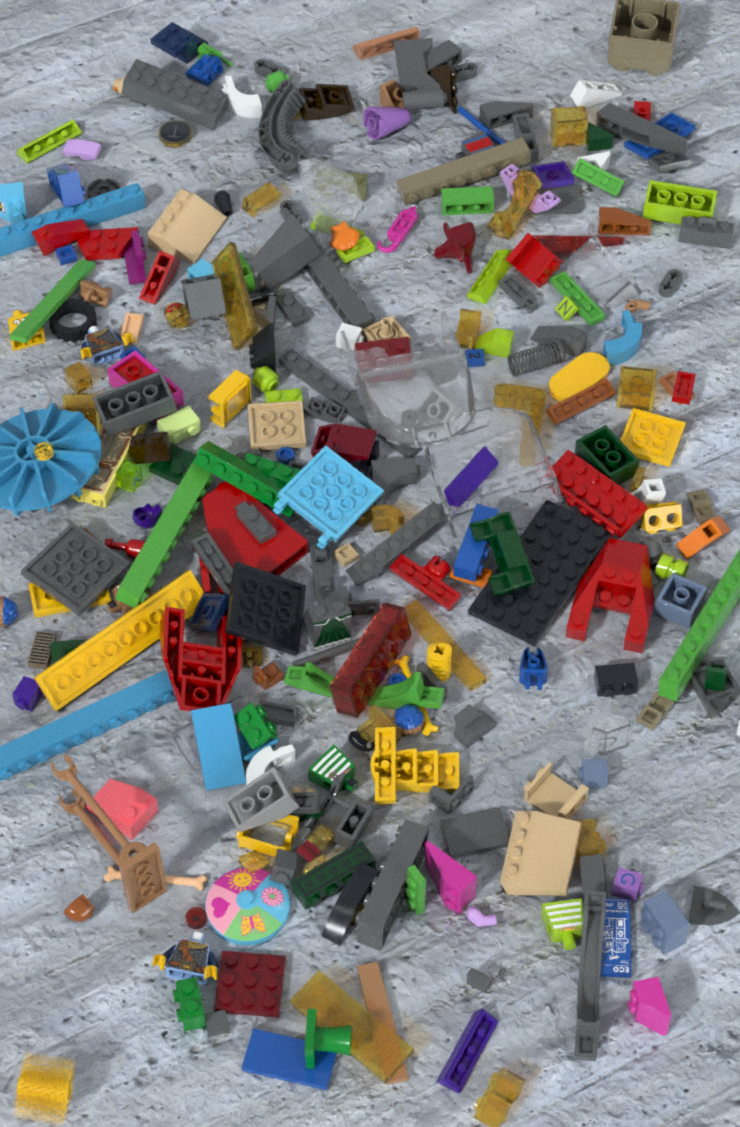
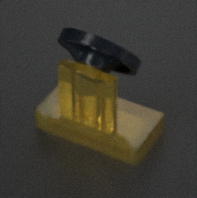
[348,704,401,752]

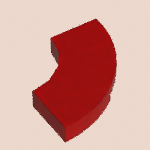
[199,557,211,592]

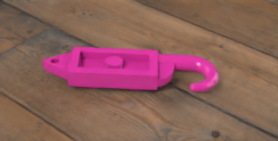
[377,206,418,253]

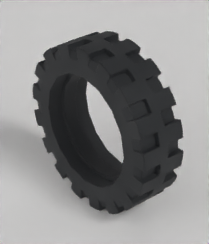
[49,298,97,342]

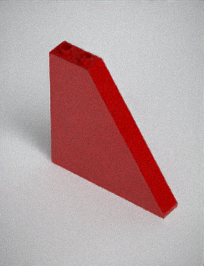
[202,481,309,616]

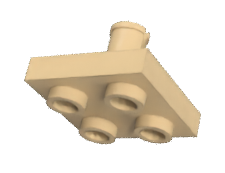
[362,315,411,343]

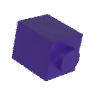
[12,676,43,712]

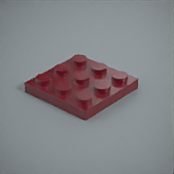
[214,951,286,1018]

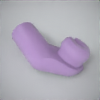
[466,906,497,927]

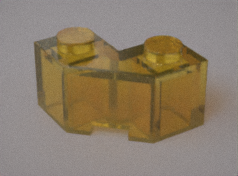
[474,1067,526,1127]

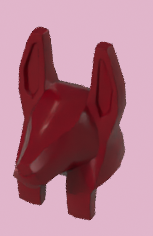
[434,222,476,274]

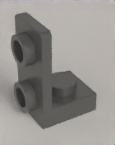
[339,586,380,617]
[429,775,474,814]

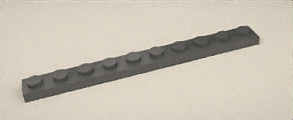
[279,349,423,458]

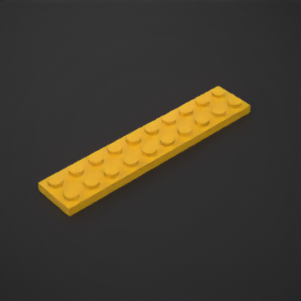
[33,570,204,711]

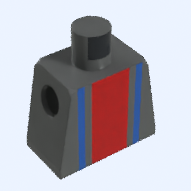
[455,131,495,160]

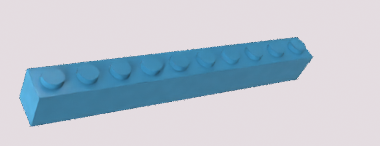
[0,182,146,257]
[0,670,176,781]

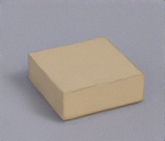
[333,542,360,567]

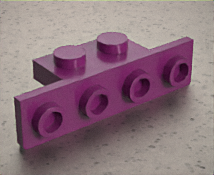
[124,230,147,284]

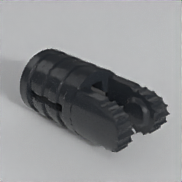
[240,287,275,309]

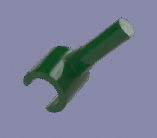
[299,810,326,822]

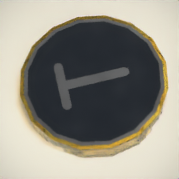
[159,120,192,148]

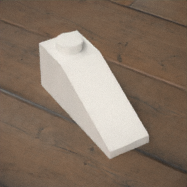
[570,80,622,107]

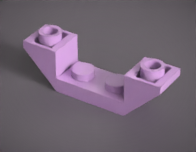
[500,164,561,213]

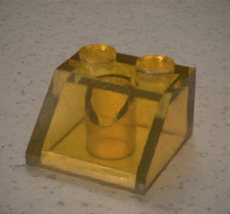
[62,393,101,431]

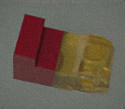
[296,823,335,865]

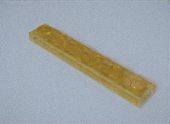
[401,599,487,691]

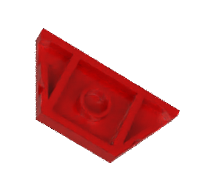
[76,227,139,261]

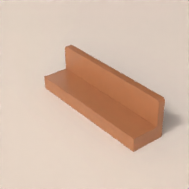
[353,26,419,60]

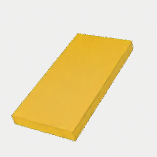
[28,583,111,618]

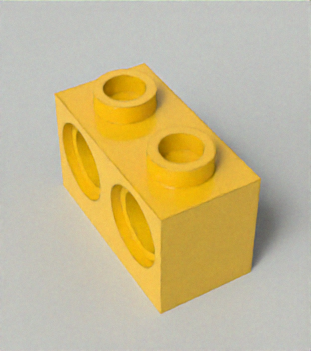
[640,501,683,534]

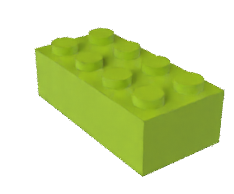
[643,180,718,225]

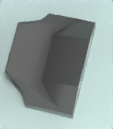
[454,704,497,749]

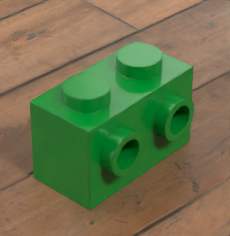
[172,977,206,1032]

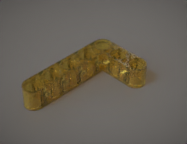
[493,383,547,468]

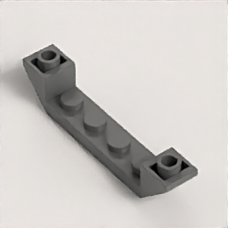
[182,529,233,596]

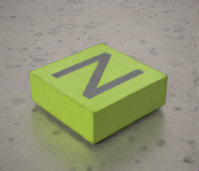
[555,296,579,321]

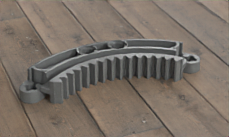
[258,79,308,174]

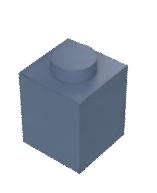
[578,759,608,787]

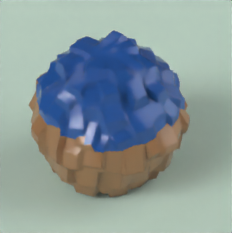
[0,596,18,627]
[392,704,425,736]

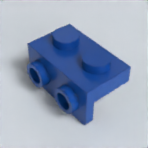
[186,54,224,87]

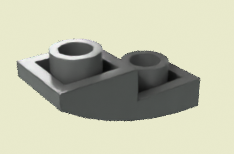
[303,396,346,423]

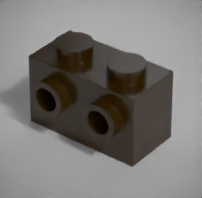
[129,432,172,465]

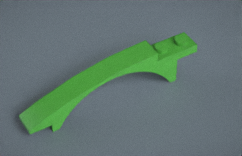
[284,662,445,709]

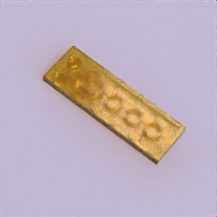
[211,242,258,350]
[289,970,415,1084]

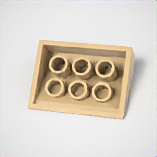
[147,189,227,264]
[500,811,582,896]

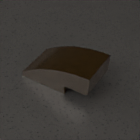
[298,84,355,120]

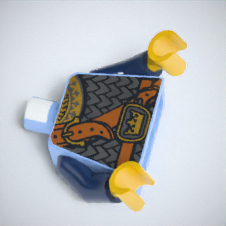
[80,326,134,368]
[152,932,219,985]

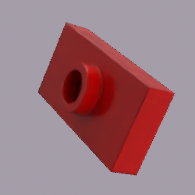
[634,101,651,121]
[672,371,696,405]

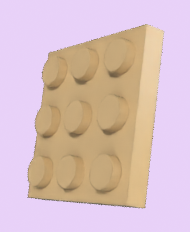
[247,401,306,451]

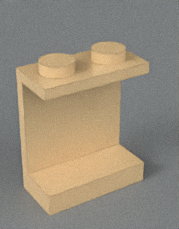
[523,762,589,819]

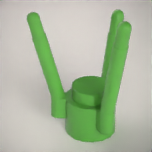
[197,43,233,66]

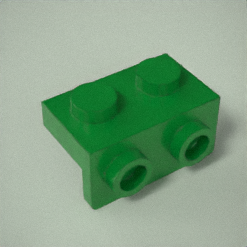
[233,702,278,750]

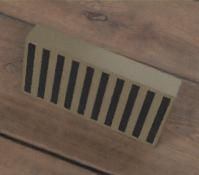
[27,631,56,669]

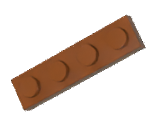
[546,378,616,426]

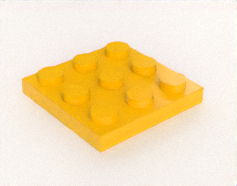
[620,408,686,467]

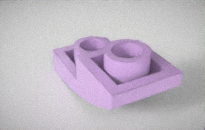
[62,139,102,160]

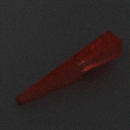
[532,235,624,254]

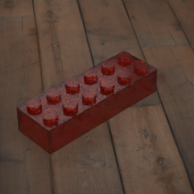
[330,602,412,718]

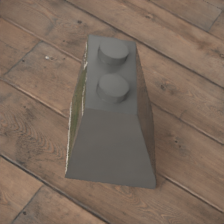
[302,598,351,650]

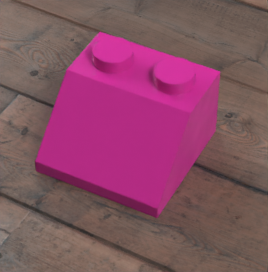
[627,977,671,1036]

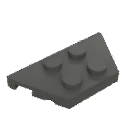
[690,659,740,718]

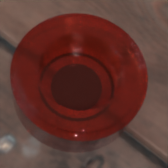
[186,907,207,929]

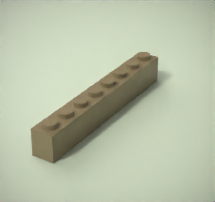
[396,137,531,205]

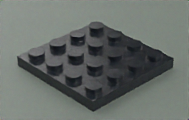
[225,562,306,656]

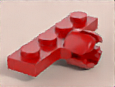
[389,554,462,611]

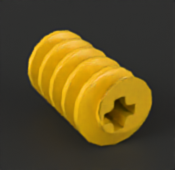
[426,642,452,682]

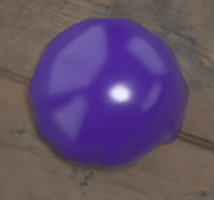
[132,503,162,529]

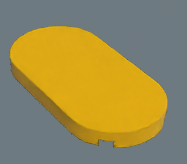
[549,352,610,402]

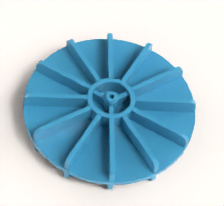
[0,403,102,516]

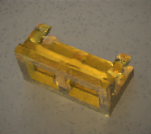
[242,182,281,217]

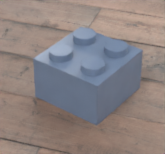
[654,573,708,628]
[640,891,689,955]

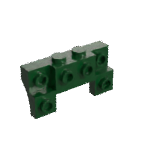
[469,511,535,596]

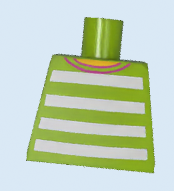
[541,898,583,950]

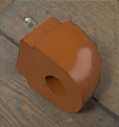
[63,894,96,922]

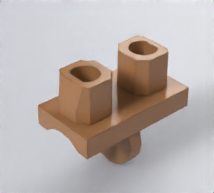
[79,280,112,308]

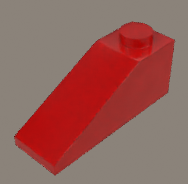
[32,219,90,256]
[139,250,181,305]

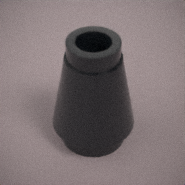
[214,190,233,217]

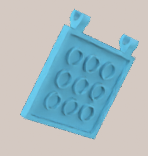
[273,446,384,549]

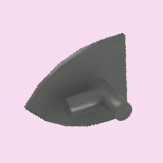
[688,886,740,926]

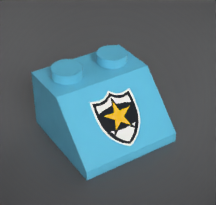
[0,182,27,223]

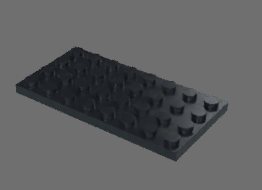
[468,499,611,647]

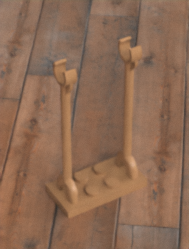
[51,755,168,913]

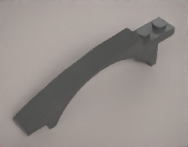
[574,890,606,1061]

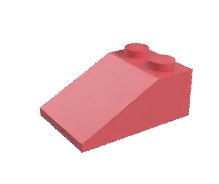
[84,779,158,840]

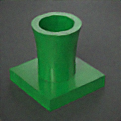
[305,1008,352,1069]

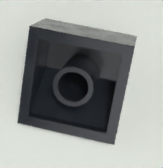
[249,324,276,373]

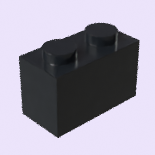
[594,663,638,697]

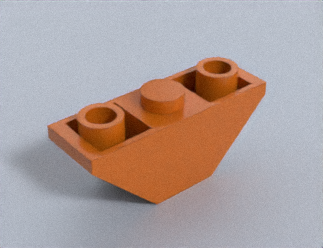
[676,516,731,560]

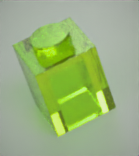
[115,460,143,493]

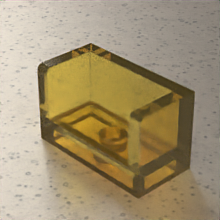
[454,309,481,349]

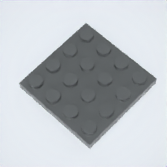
[21,522,131,616]

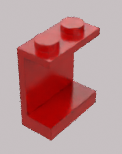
[505,233,563,288]

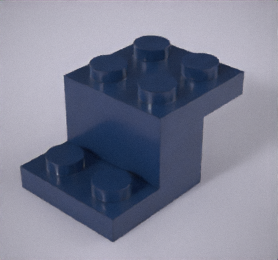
[150,22,208,64]

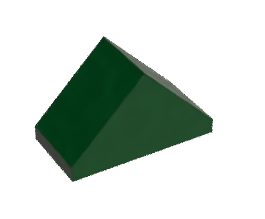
[583,121,614,152]
[704,664,729,691]

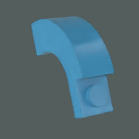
[603,310,642,366]

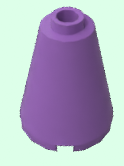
[363,106,411,140]

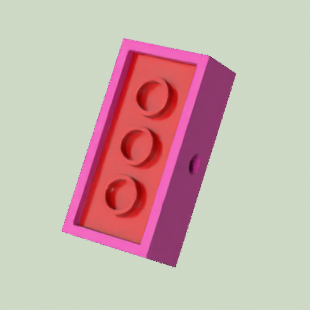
[107,350,184,424]

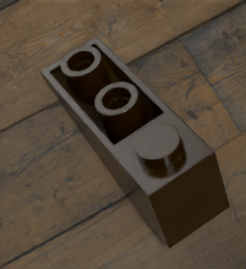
[431,64,458,114]

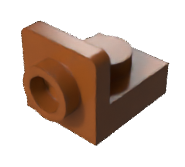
[252,662,285,690]

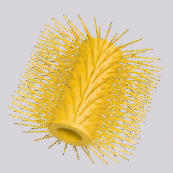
[12,1051,76,1125]

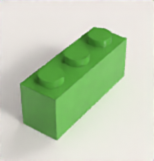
[441,186,494,215]

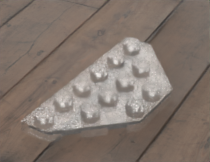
[297,157,364,252]

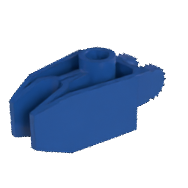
[519,647,548,690]

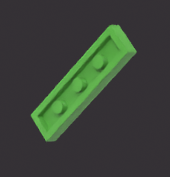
[550,271,606,326]

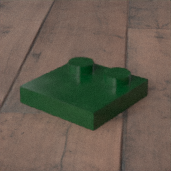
[149,444,196,485]

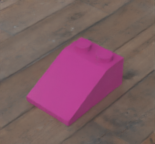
[424,841,477,914]

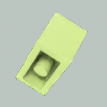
[157,406,201,444]

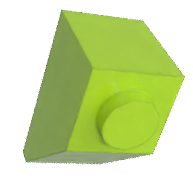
[475,328,514,358]

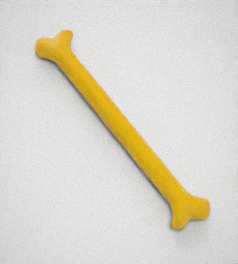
[394,655,439,736]

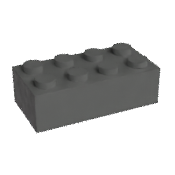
[92,370,177,437]

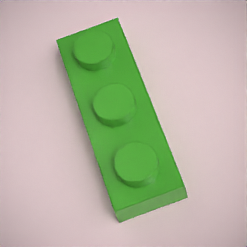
[572,158,625,197]
[405,865,426,916]

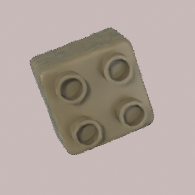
[607,0,680,76]

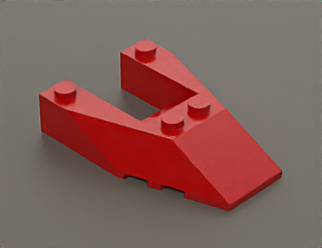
[566,538,655,654]
[159,606,242,712]

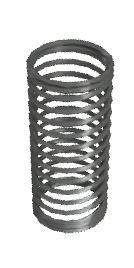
[507,340,566,377]

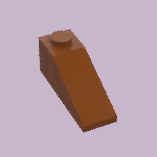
[598,207,652,236]

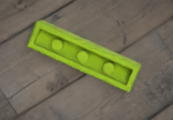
[16,119,82,164]
[466,249,511,304]

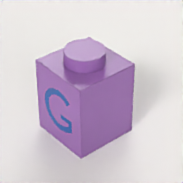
[611,867,645,902]

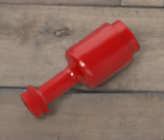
[104,538,146,558]

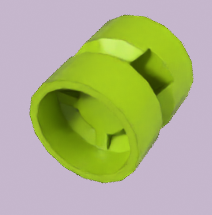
[654,553,689,580]

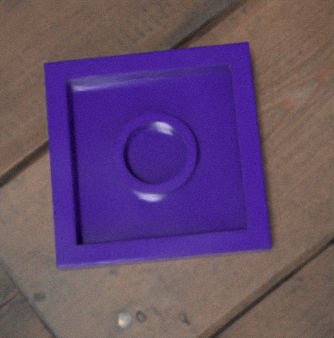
[532,161,574,189]

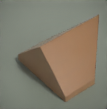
[380,78,406,108]

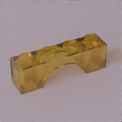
[488,169,542,240]

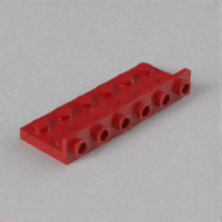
[538,450,649,539]

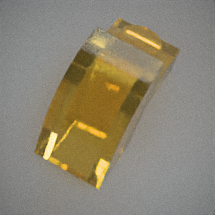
[370,504,404,535]

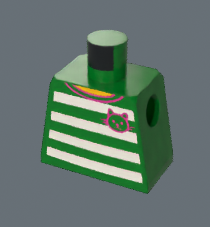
[308,744,359,792]

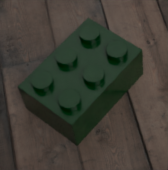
[575,425,640,485]

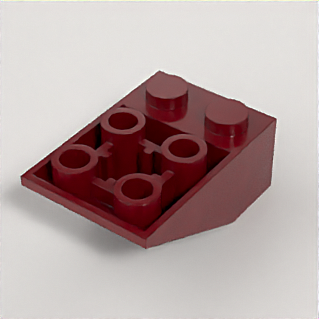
[311,423,377,463]

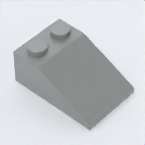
[223,767,300,832]

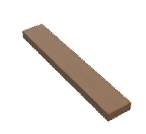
[357,962,408,1085]

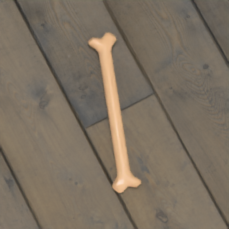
[104,866,207,891]

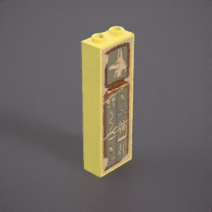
[71,423,147,508]

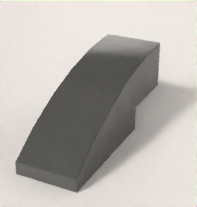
[512,113,539,162]

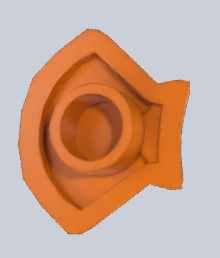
[330,221,360,251]

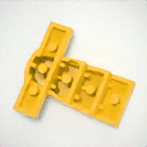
[370,727,460,805]

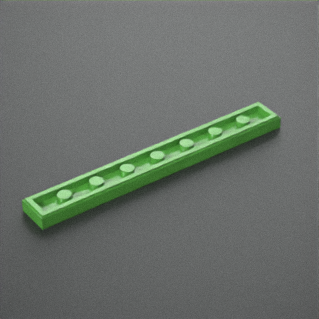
[10,259,96,343]

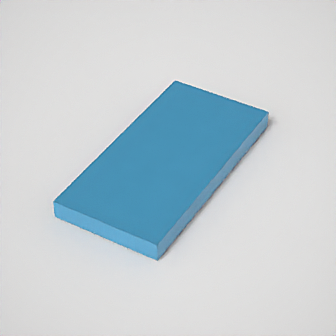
[191,703,246,791]

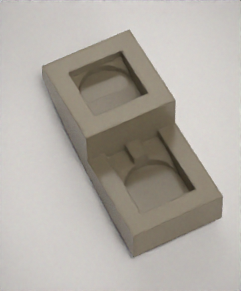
[687,489,717,526]
[636,691,674,731]

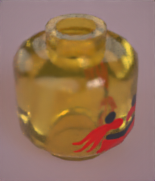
[164,302,190,329]

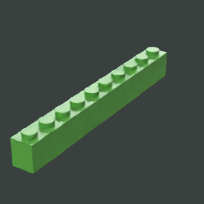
[115,460,214,608]
[658,549,740,702]

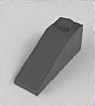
[479,101,534,129]
[531,326,588,358]

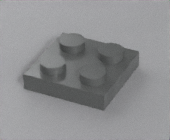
[647,152,691,174]

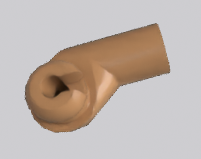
[625,299,651,313]

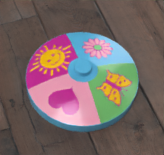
[205,867,290,946]

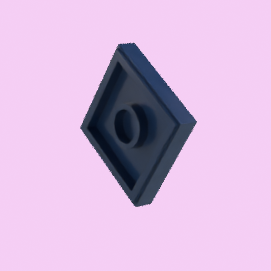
[187,593,230,632]

